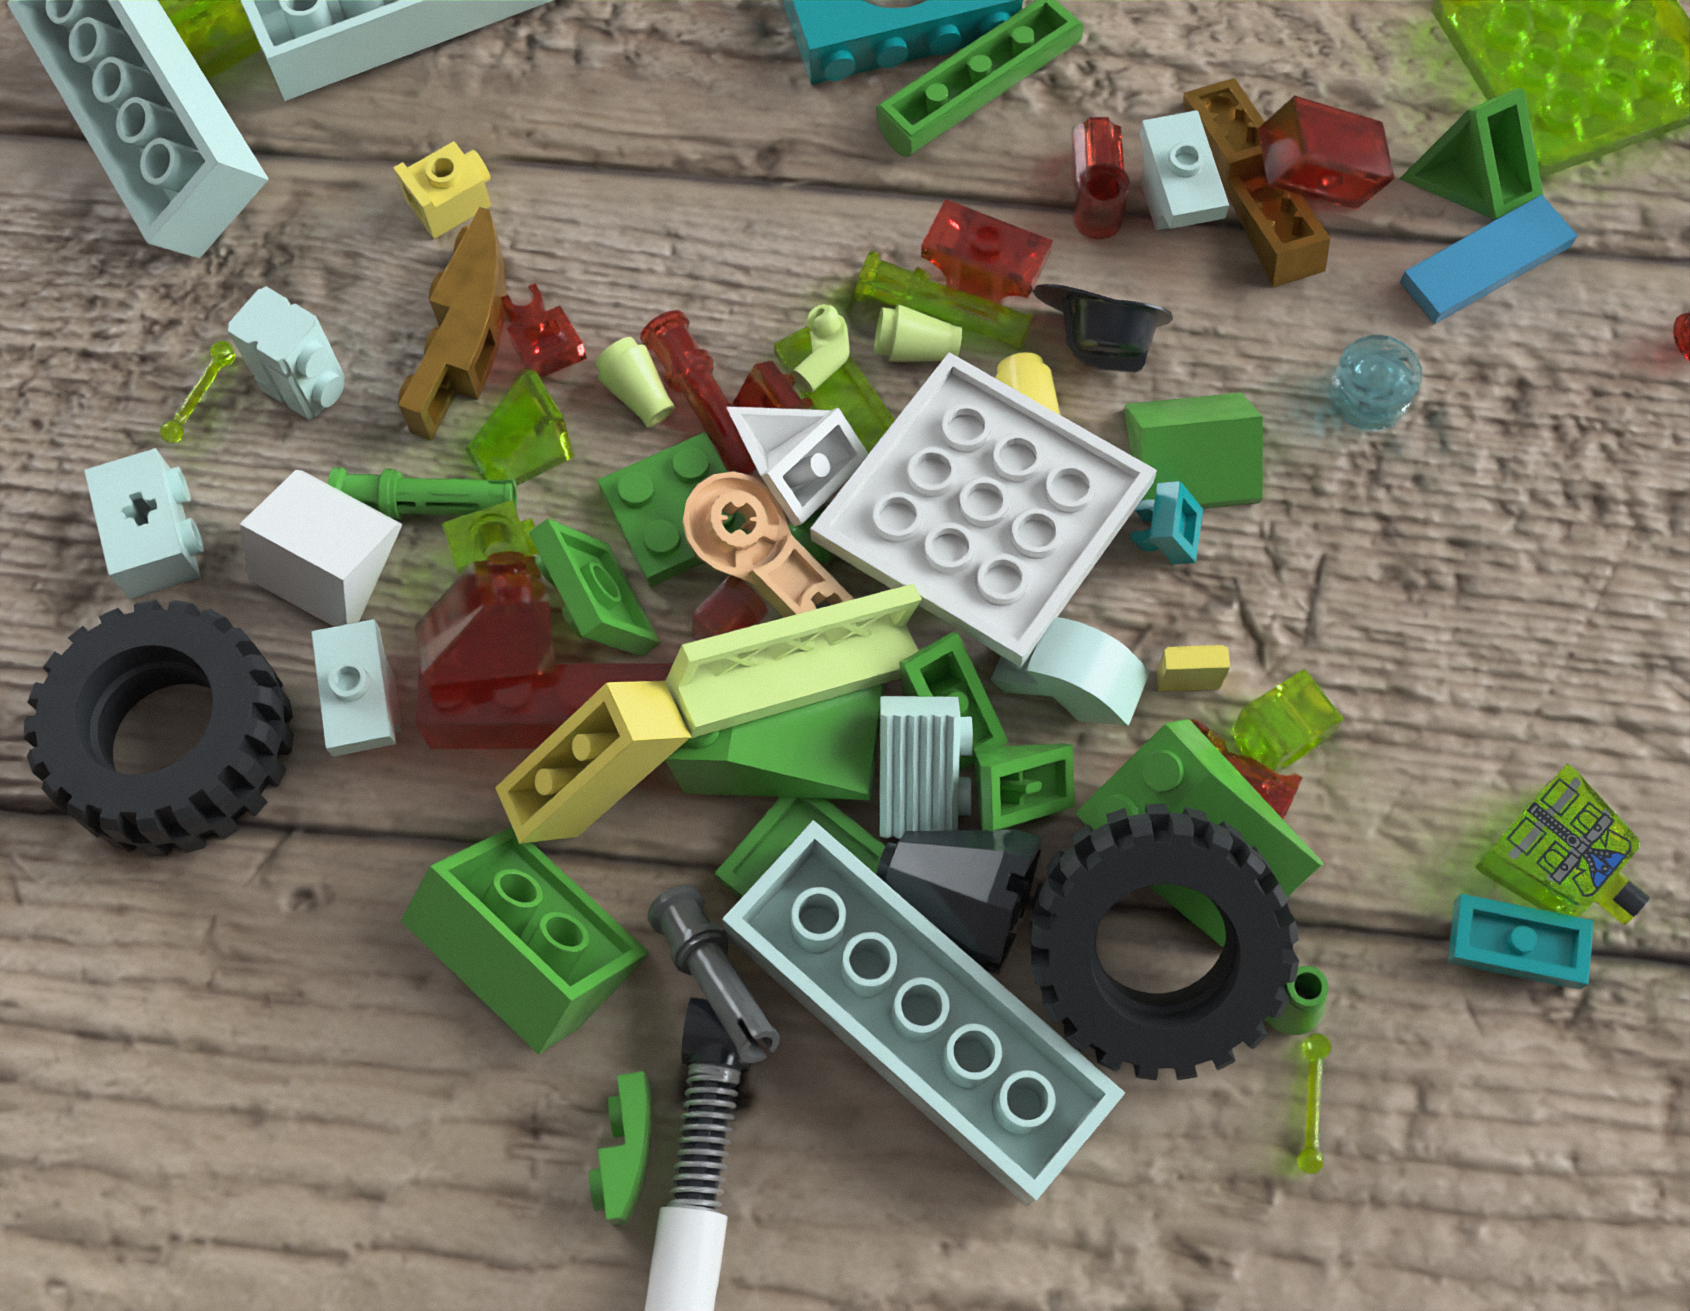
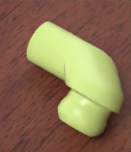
[792,304,850,393]

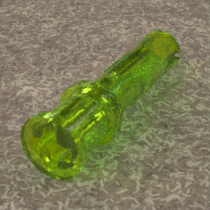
[854,250,1033,350]

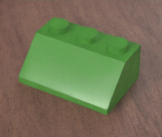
[401,827,650,1055]

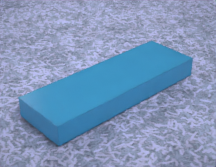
[1400,194,1578,324]

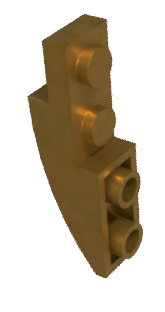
[398,207,506,441]

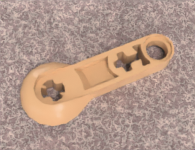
[682,471,854,618]

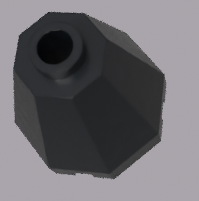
[876,829,1042,975]

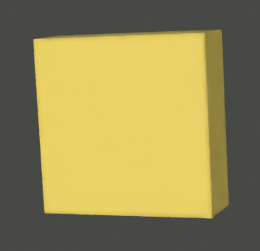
[1156,645,1230,692]

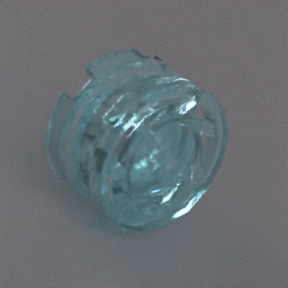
[1329,335,1422,430]

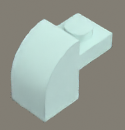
[991,617,1150,726]

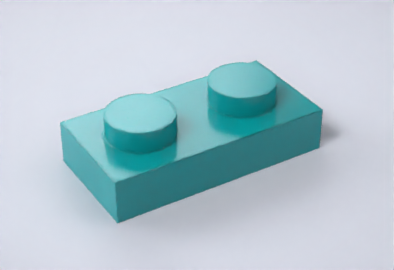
[1447,894,1594,990]

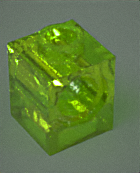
[442,500,540,600]
[1232,668,1344,778]

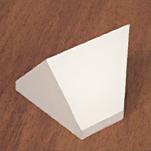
[726,406,868,527]

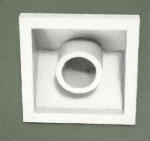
[240,470,403,627]

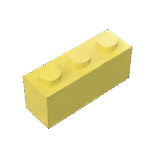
[495,681,691,844]

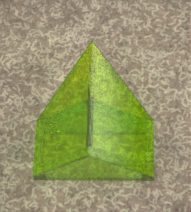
[465,368,575,486]

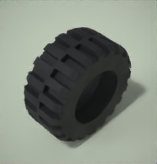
[24,600,294,856]
[1030,804,1299,1081]

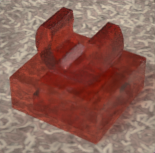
[732,360,813,410]

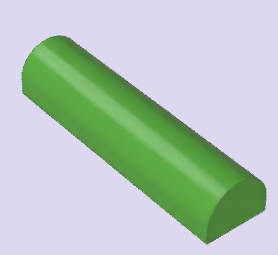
[876,0,1083,157]

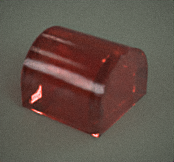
[692,575,768,640]

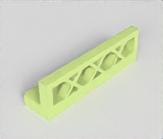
[665,584,922,739]

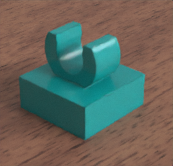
[1130,481,1203,565]

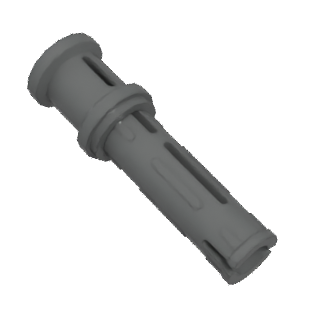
[648,885,780,1063]

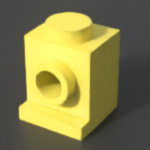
[393,141,491,239]

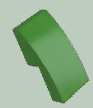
[589,1071,653,1227]

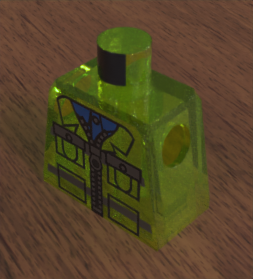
[1474,763,1651,926]

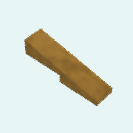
[1183,78,1331,288]

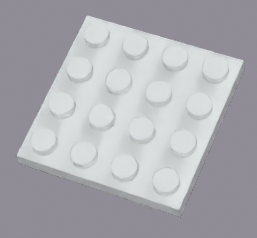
[810,352,1157,668]

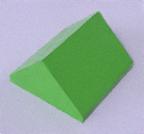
[1124,392,1263,509]

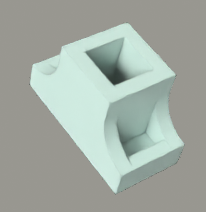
[1139,110,1229,231]
[311,619,403,757]

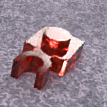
[501,283,587,381]

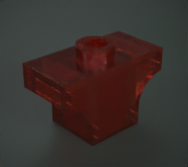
[921,199,1053,313]

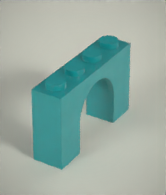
[782,0,1023,85]

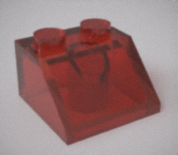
[415,551,554,686]

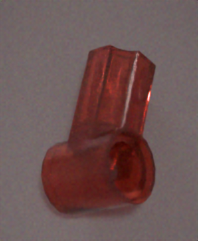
[1071,117,1130,239]

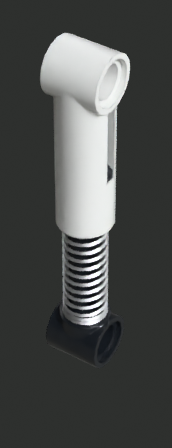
[645,997,752,1311]

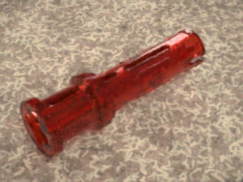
[639,310,757,475]

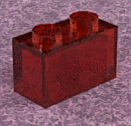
[1258,95,1395,210]

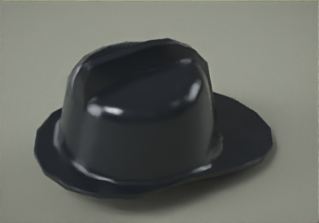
[1032,284,1173,373]

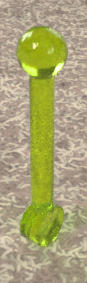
[160,341,236,444]
[1297,1033,1332,1174]

